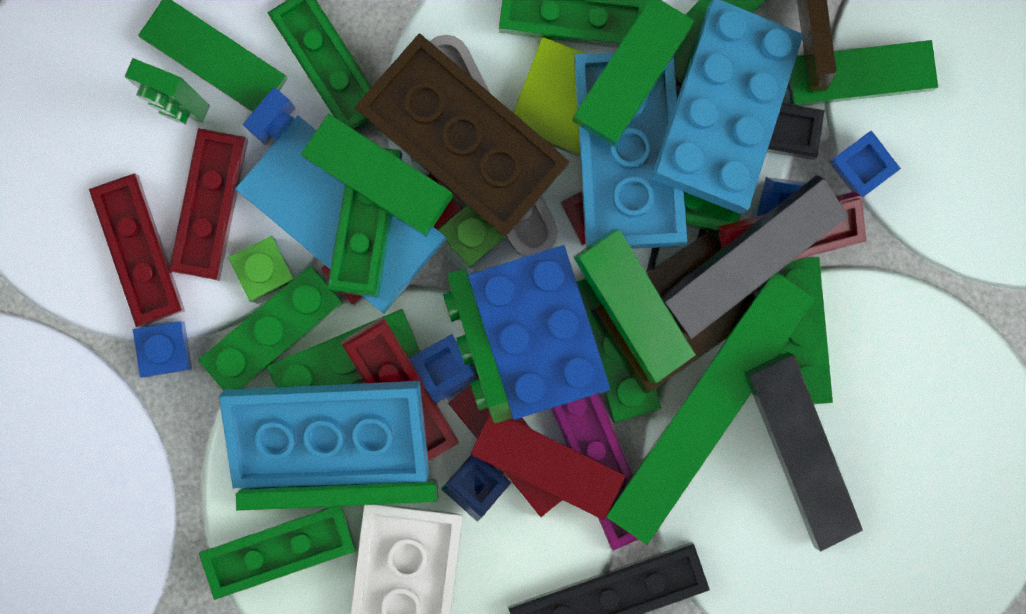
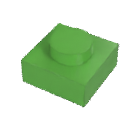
[438,206,505,269]
[228,236,295,302]

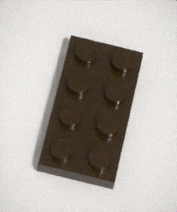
[354,33,570,238]

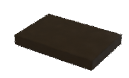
[591,230,755,393]

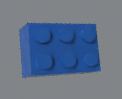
[468,244,611,420]

